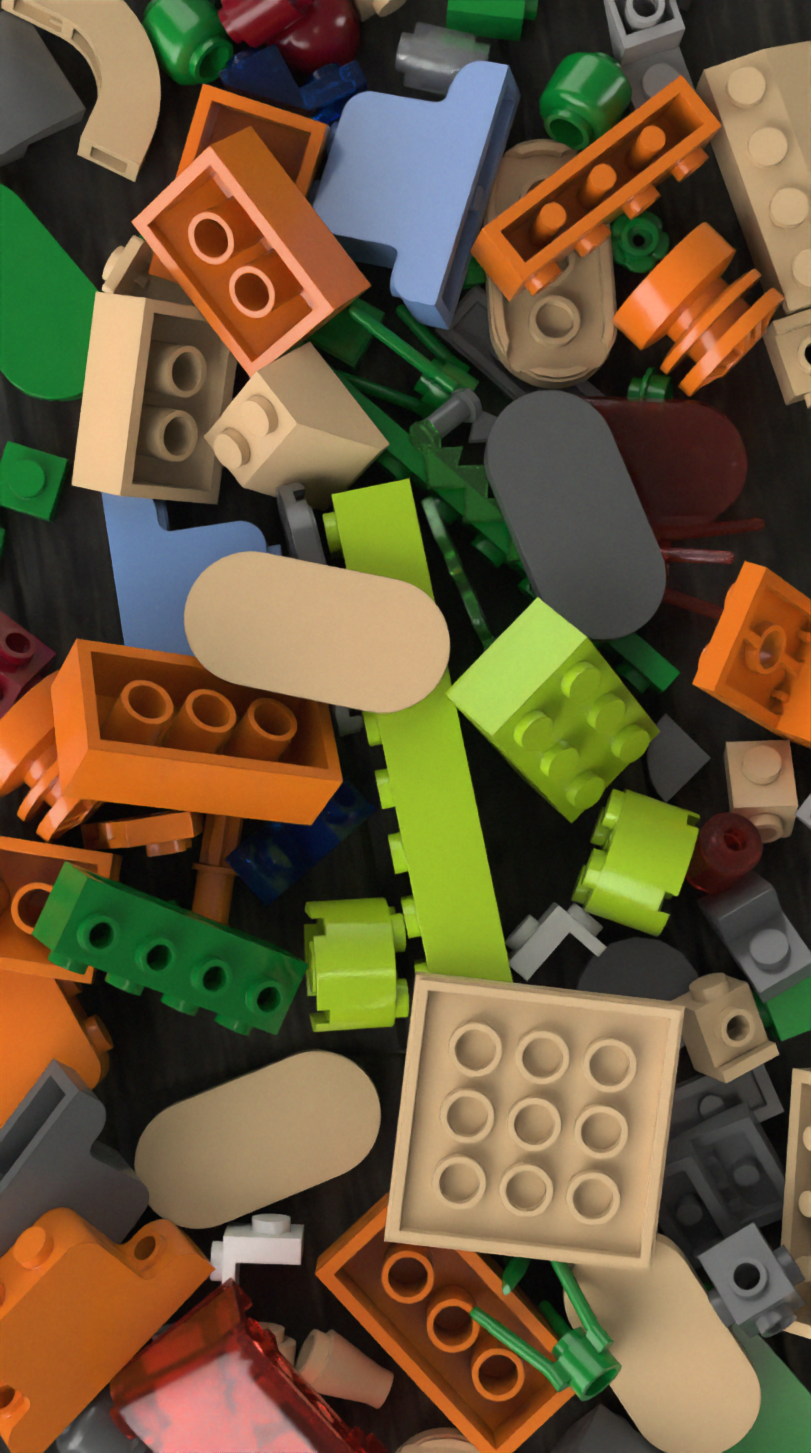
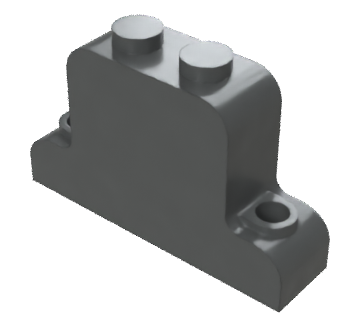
[0,1059,149,1258]

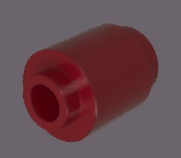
[218,0,316,48]

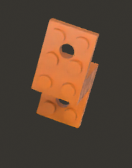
[692,561,811,749]

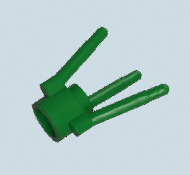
[336,304,480,419]
[470,1261,622,1401]

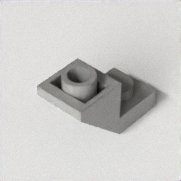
[603,0,695,113]

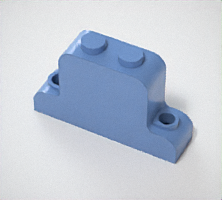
[308,61,521,330]
[101,492,283,656]

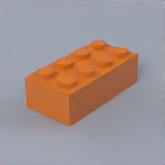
[51,638,343,826]
[315,1190,575,1453]

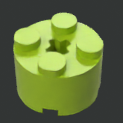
[571,788,700,937]
[304,897,409,1032]

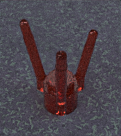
[651,518,765,620]

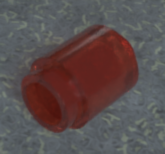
[685,812,763,893]

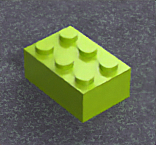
[444,597,661,824]

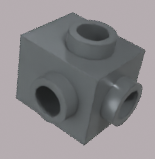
[697,1222,806,1338]

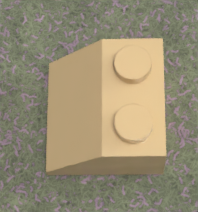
[204,342,390,511]

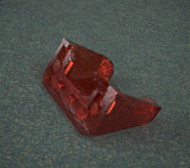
[109,1277,391,1453]

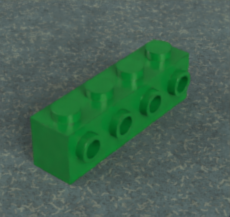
[32,861,309,1036]

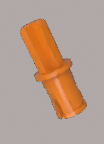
[191,813,244,926]

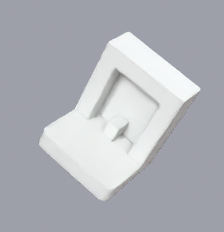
[505,902,607,981]
[210,1214,305,1301]

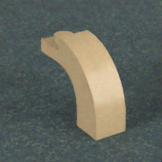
[1,0,161,182]

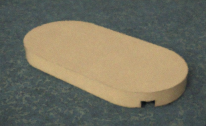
[481,139,617,389]
[184,551,450,713]
[134,1049,381,1229]
[563,1233,761,1453]

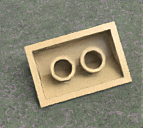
[72,292,237,504]

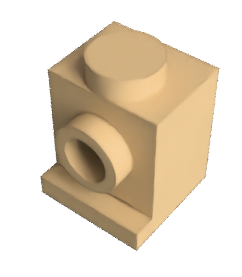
[763,309,811,409]
[672,973,779,1083]

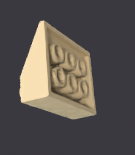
[695,41,811,321]

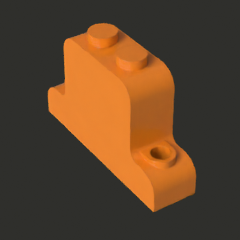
[0,970,114,1129]
[0,1207,216,1453]

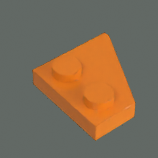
[81,810,205,857]

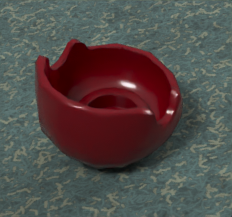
[266,0,361,81]

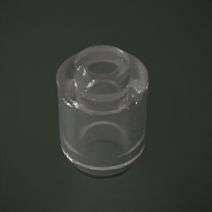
[395,22,491,96]

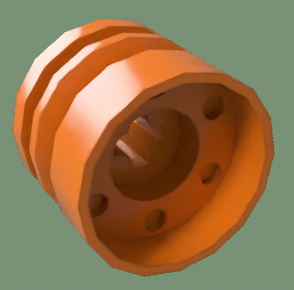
[611,222,785,397]
[0,670,105,844]

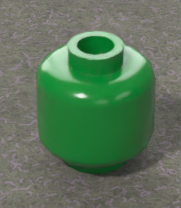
[142,0,234,86]
[539,52,632,150]

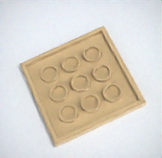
[384,971,685,1272]

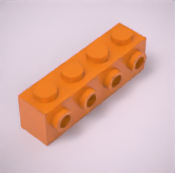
[469,74,722,302]

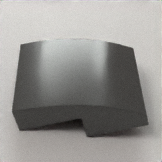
[0,10,86,167]
[658,1101,786,1269]

